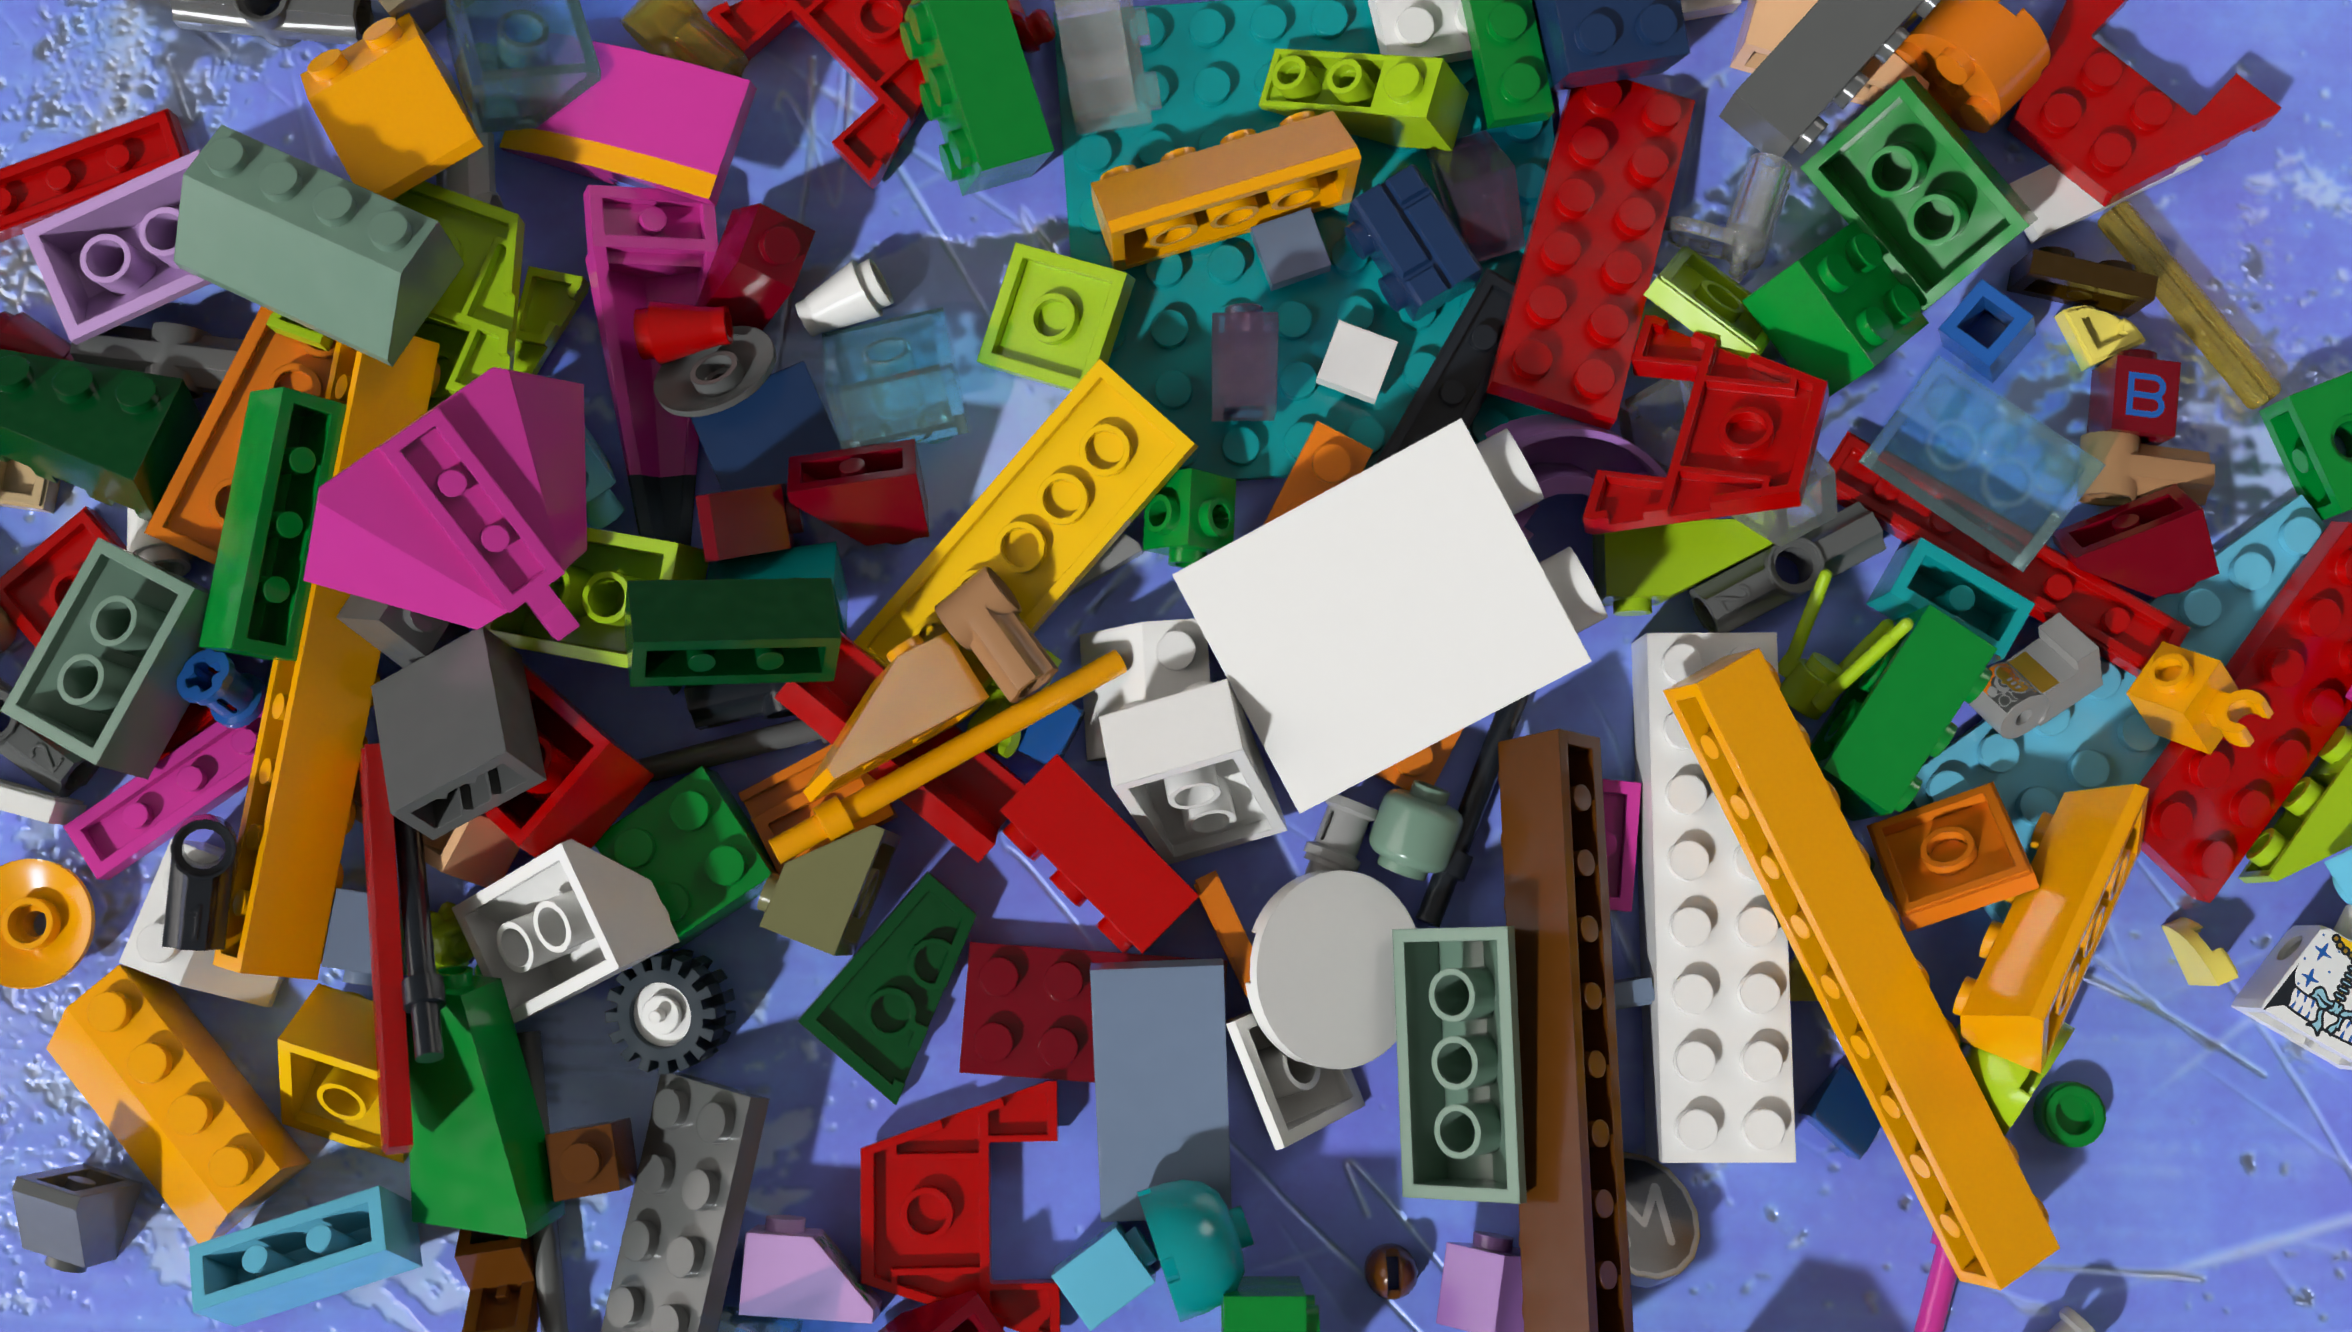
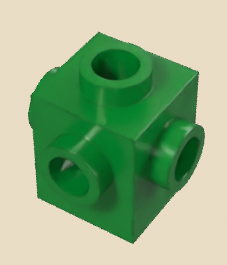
[1143,468,1236,568]

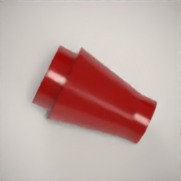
[633,301,733,365]

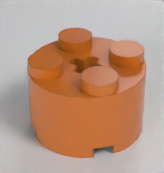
[1895,0,2050,133]

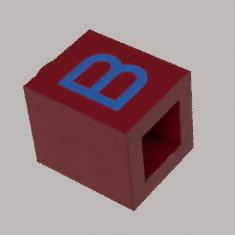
[2087,349,2181,446]

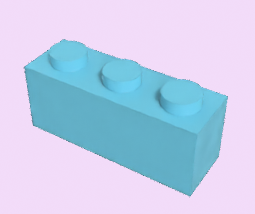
[189,1185,423,1327]

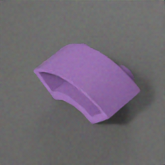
[1485,414,1667,499]
[1436,1231,1524,1332]

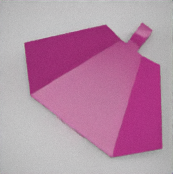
[303,367,587,642]

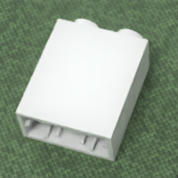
[1172,418,1608,814]

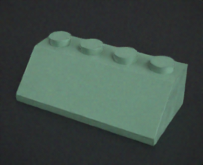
[174,124,464,366]
[1392,926,1527,1204]

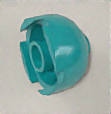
[1137,1179,1254,1322]

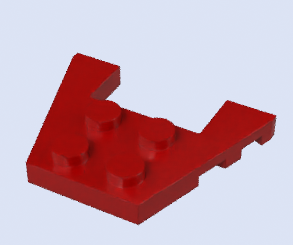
[707,0,926,189]
[2007,0,2282,207]
[1582,315,1829,534]
[860,1080,1061,1332]

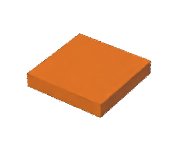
[1866,782,2040,932]

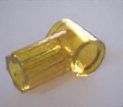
[620,0,749,78]

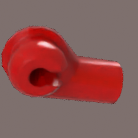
[1007,0,1056,53]

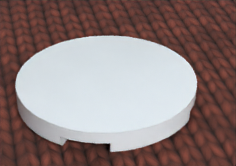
[1245,870,1416,1069]

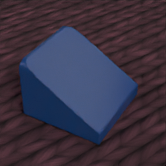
[1016,704,1085,765]
[1798,1064,1881,1160]

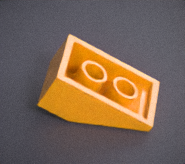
[300,12,484,200]

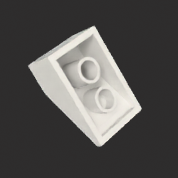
[1099,679,1288,865]

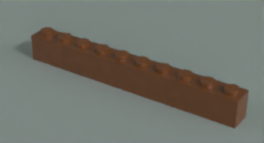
[1498,729,1634,1332]

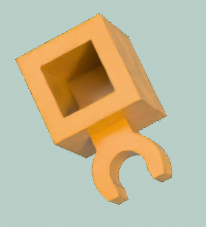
[2126,641,2274,755]

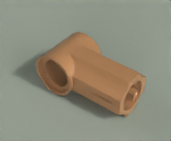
[2075,431,2215,506]
[935,566,1059,704]

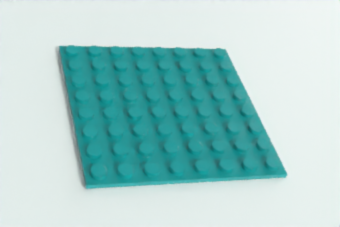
[1053,0,1554,481]

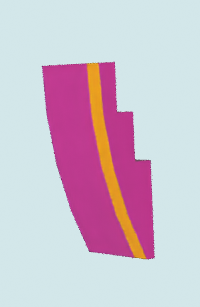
[499,33,757,206]

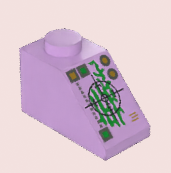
[739,1215,882,1324]

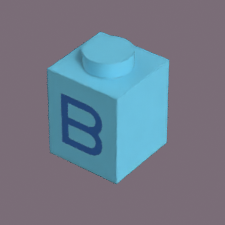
[1051,1221,1158,1332]

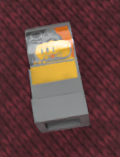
[1969,613,2103,739]

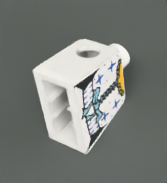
[2231,905,2352,1070]

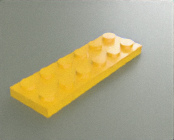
[854,359,1199,689]

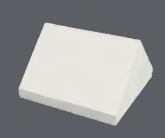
[1225,1010,1365,1150]

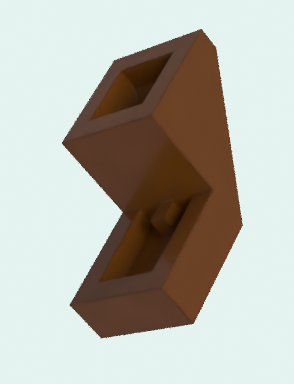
[454,1229,539,1332]

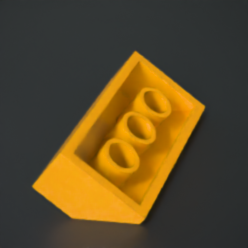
[1090,111,1362,271]
[1953,784,2149,1074]
[46,964,311,1244]

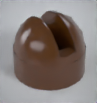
[1364,1243,1418,1299]

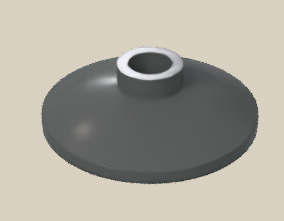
[654,326,777,417]

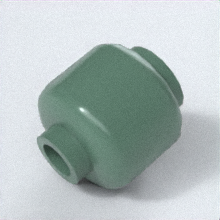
[1369,780,1463,881]

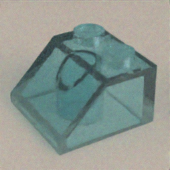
[446,0,601,133]
[822,307,969,449]

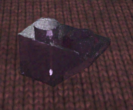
[1210,303,1279,421]

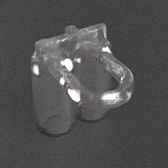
[1662,153,1793,283]

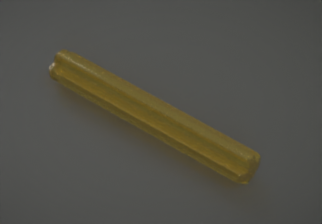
[2097,200,2282,410]

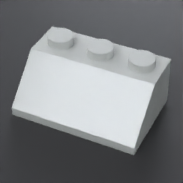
[452,839,680,1024]

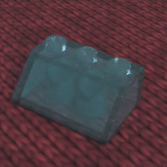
[1859,355,2106,572]

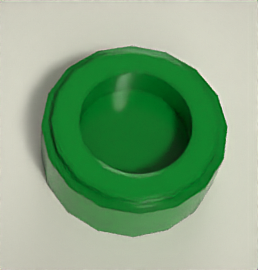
[2033,1081,2106,1148]

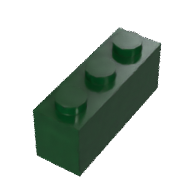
[624,577,841,687]

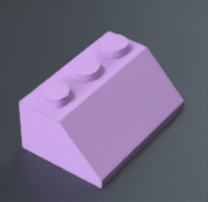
[22,149,211,345]

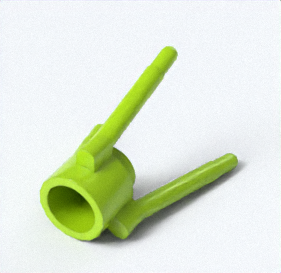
[1778,569,1914,720]

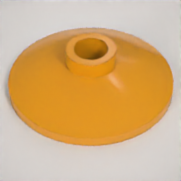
[0,859,95,989]

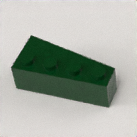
[0,349,203,522]

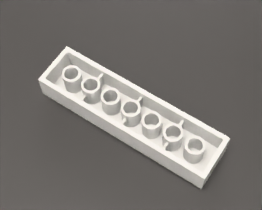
[1631,632,1796,1163]

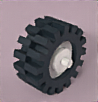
[605,949,736,1075]

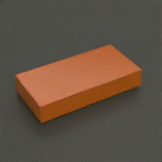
[1193,870,1252,998]

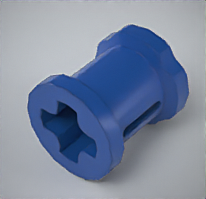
[177,649,267,729]

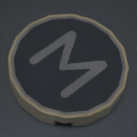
[1623,1152,1700,1288]

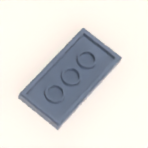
[1090,958,1232,1222]

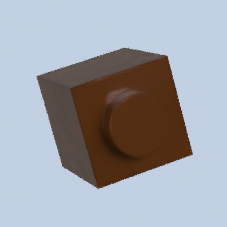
[545,1118,638,1202]

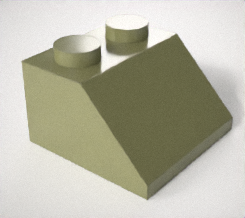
[757,825,901,956]

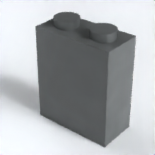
[371,626,547,840]

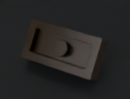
[2006,246,2159,318]

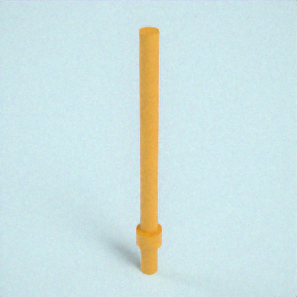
[768,649,1127,864]

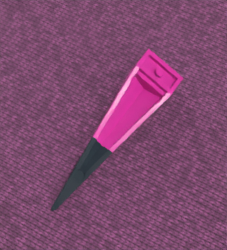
[583,184,718,696]

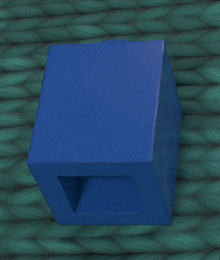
[1938,279,2036,383]

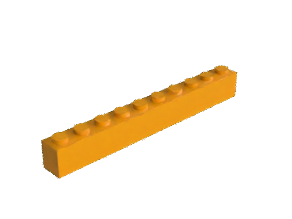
[213,336,441,980]
[1663,648,2060,1290]

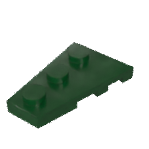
[797,871,977,1105]

